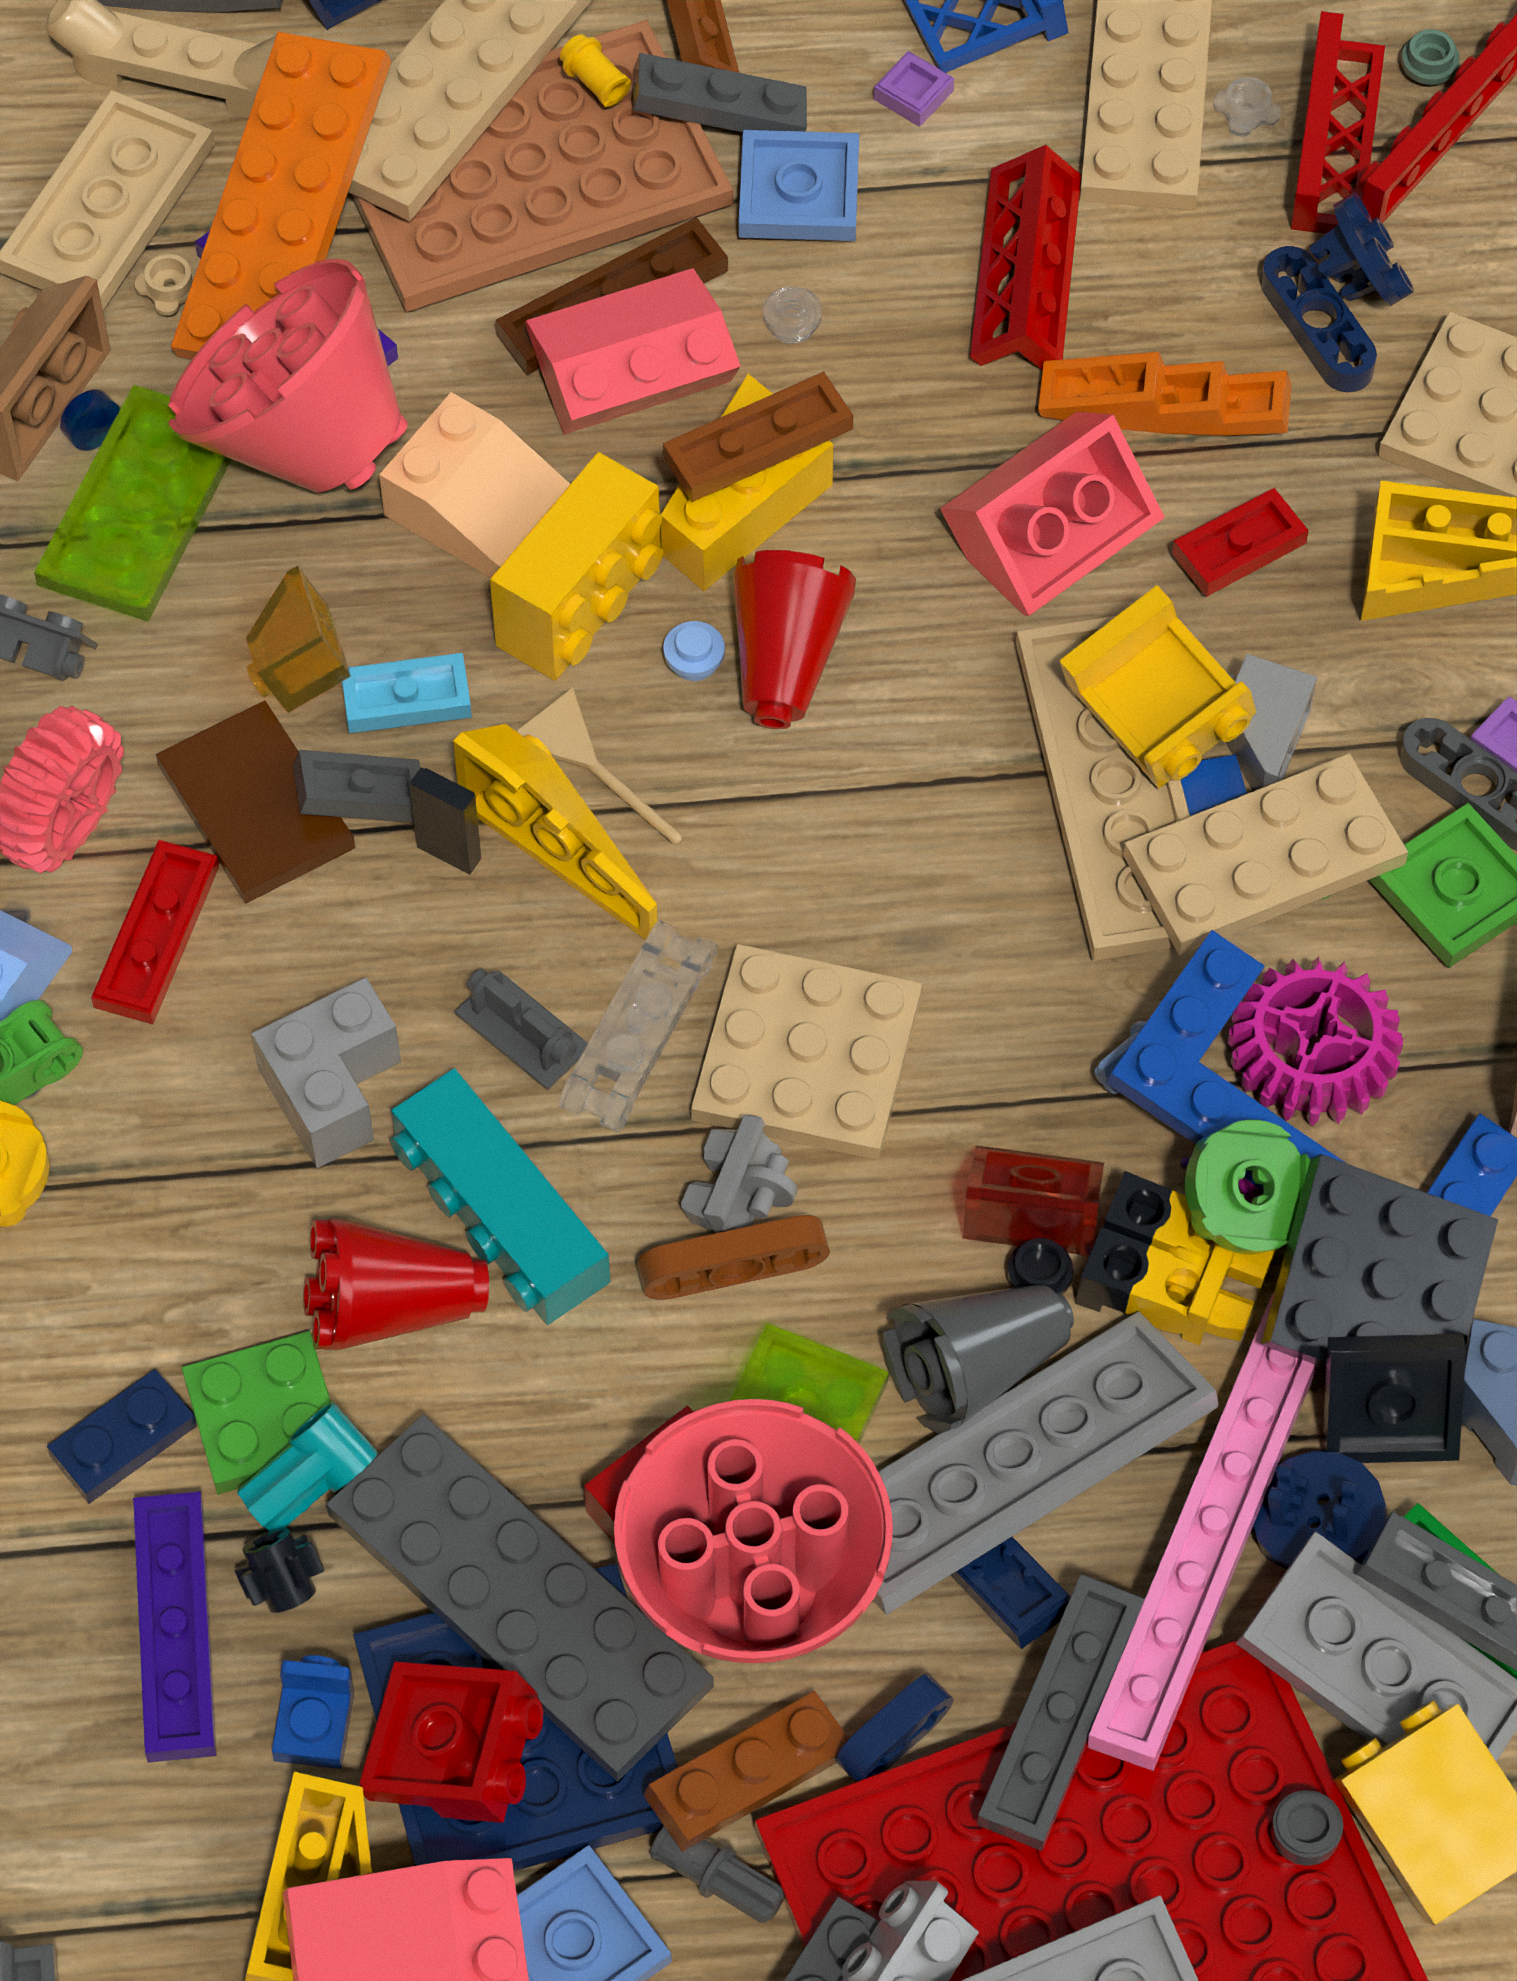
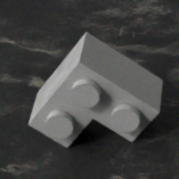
[251,977,401,1168]

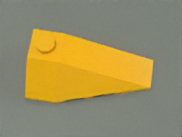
[453,724,658,943]

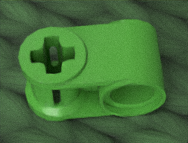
[0,1000,83,1105]

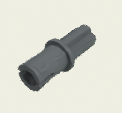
[650,1826,784,1923]

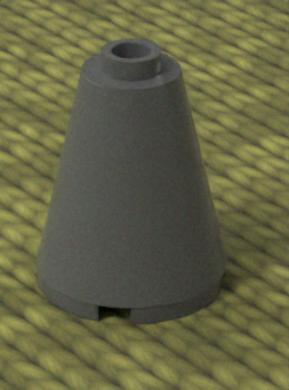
[883,1284,1074,1434]

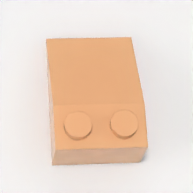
[379,392,570,578]

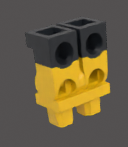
[1075,1171,1275,1346]

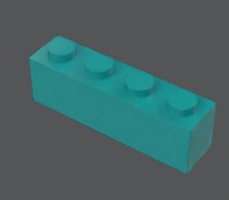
[390,1068,611,1326]

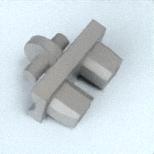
[681,1115,798,1233]

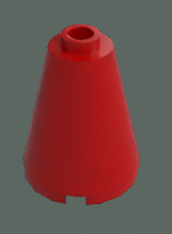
[733,550,856,729]

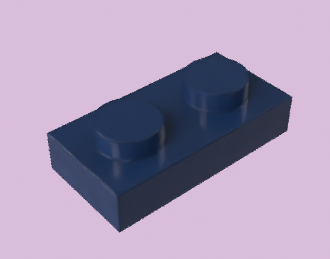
[47,1369,197,1504]

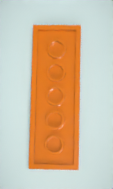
[171,31,391,360]

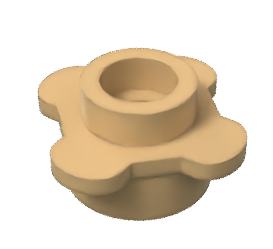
[134,254,195,316]

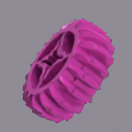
[1228,956,1403,1127]

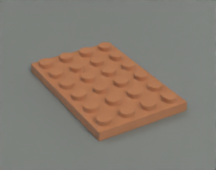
[352,20,734,312]

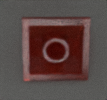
[963,1145,1104,1256]

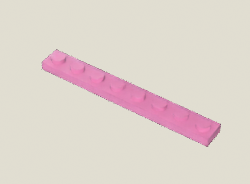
[1088,1293,1318,1771]

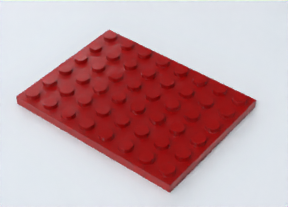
[755,1639,1429,1981]

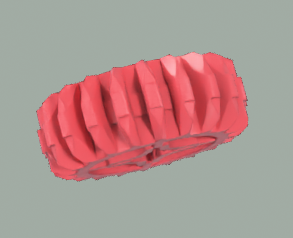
[0,706,124,874]

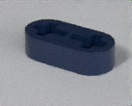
[836,1674,954,1782]

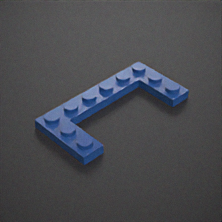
[1106,930,1517,1216]

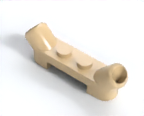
[46,0,276,118]

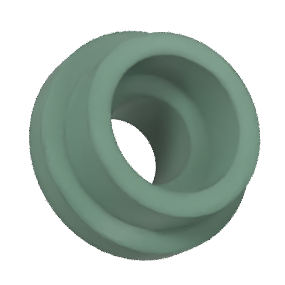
[1401,29,1460,85]

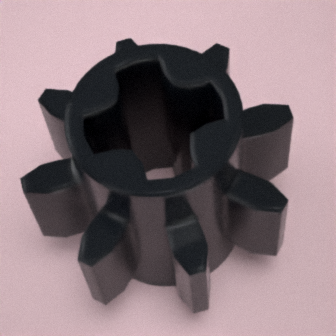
[234,1528,325,1613]

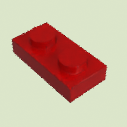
[1172,487,1309,597]

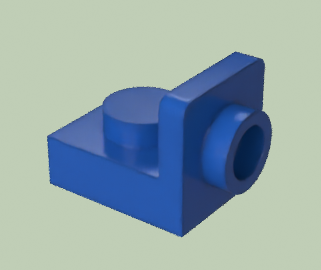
[272,1655,355,1769]

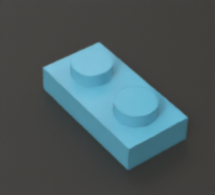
[340,653,472,733]

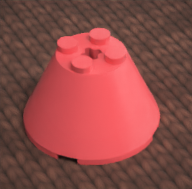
[168,259,408,493]
[614,1399,893,1663]

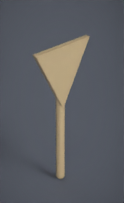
[517,687,682,844]

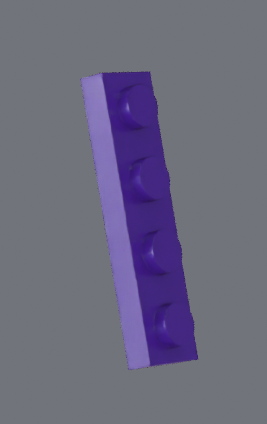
[133,1491,217,1763]

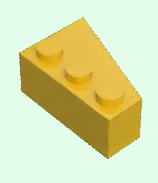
[1360,481,1517,621]
[244,1772,372,1981]

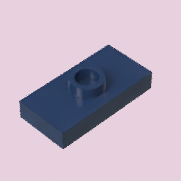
[951,1537,1071,1649]

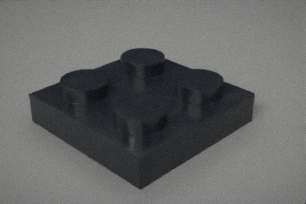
[1323,1334,1466,1463]

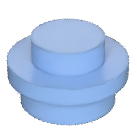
[663,621,725,681]

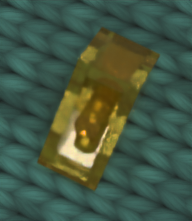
[246,565,351,713]

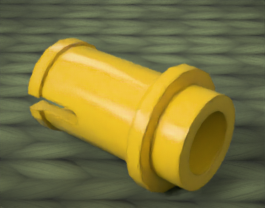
[560,34,631,107]

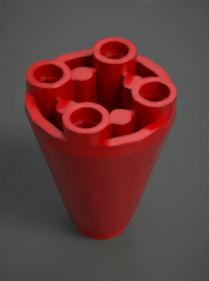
[303,1219,489,1351]

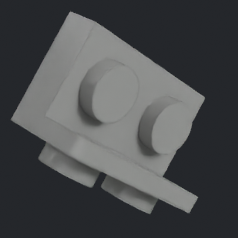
[842,1881,979,1981]

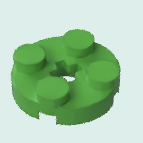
[1185,1120,1310,1255]

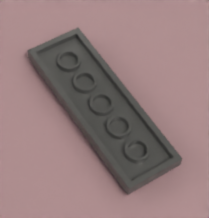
[326,1415,714,1782]

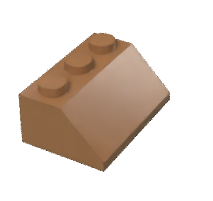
[0,276,111,481]

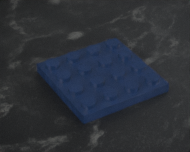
[353,1563,678,1871]

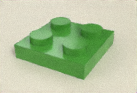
[1369,803,1517,968]
[181,1331,331,1495]

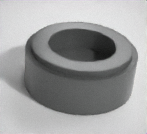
[1271,1790,1343,1866]

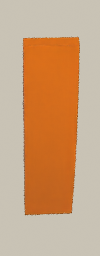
[1038,352,1292,436]

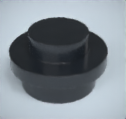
[1007,1238,1073,1295]

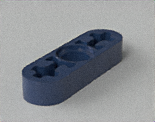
[1261,246,1377,392]

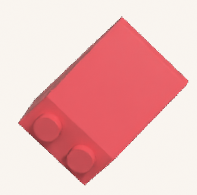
[283,1858,529,1981]

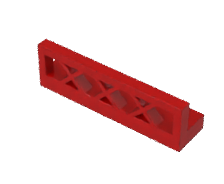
[1291,11,1385,234]
[970,145,1082,371]

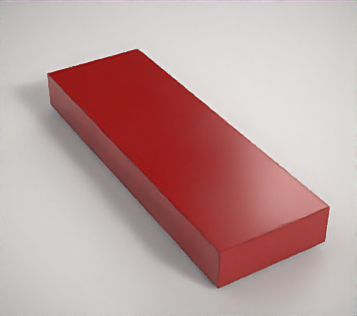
[91,840,220,1025]

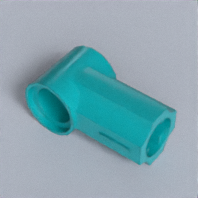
[237,1402,378,1531]

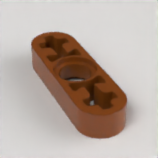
[637,1215,830,1300]

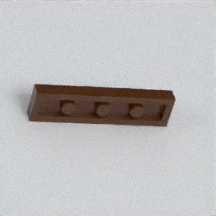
[496,217,728,374]

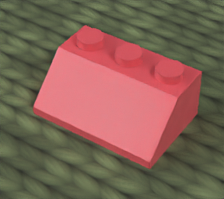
[525,268,741,435]
[940,412,1165,616]

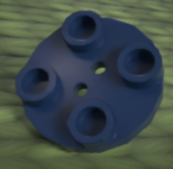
[1310,192,1414,306]
[1253,1451,1387,1570]

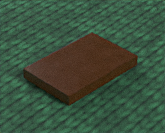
[156,700,356,904]

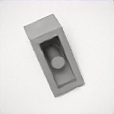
[1226,654,1317,791]

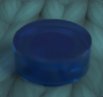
[60,389,122,451]

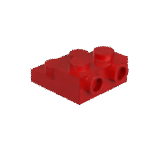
[359,1662,543,1823]

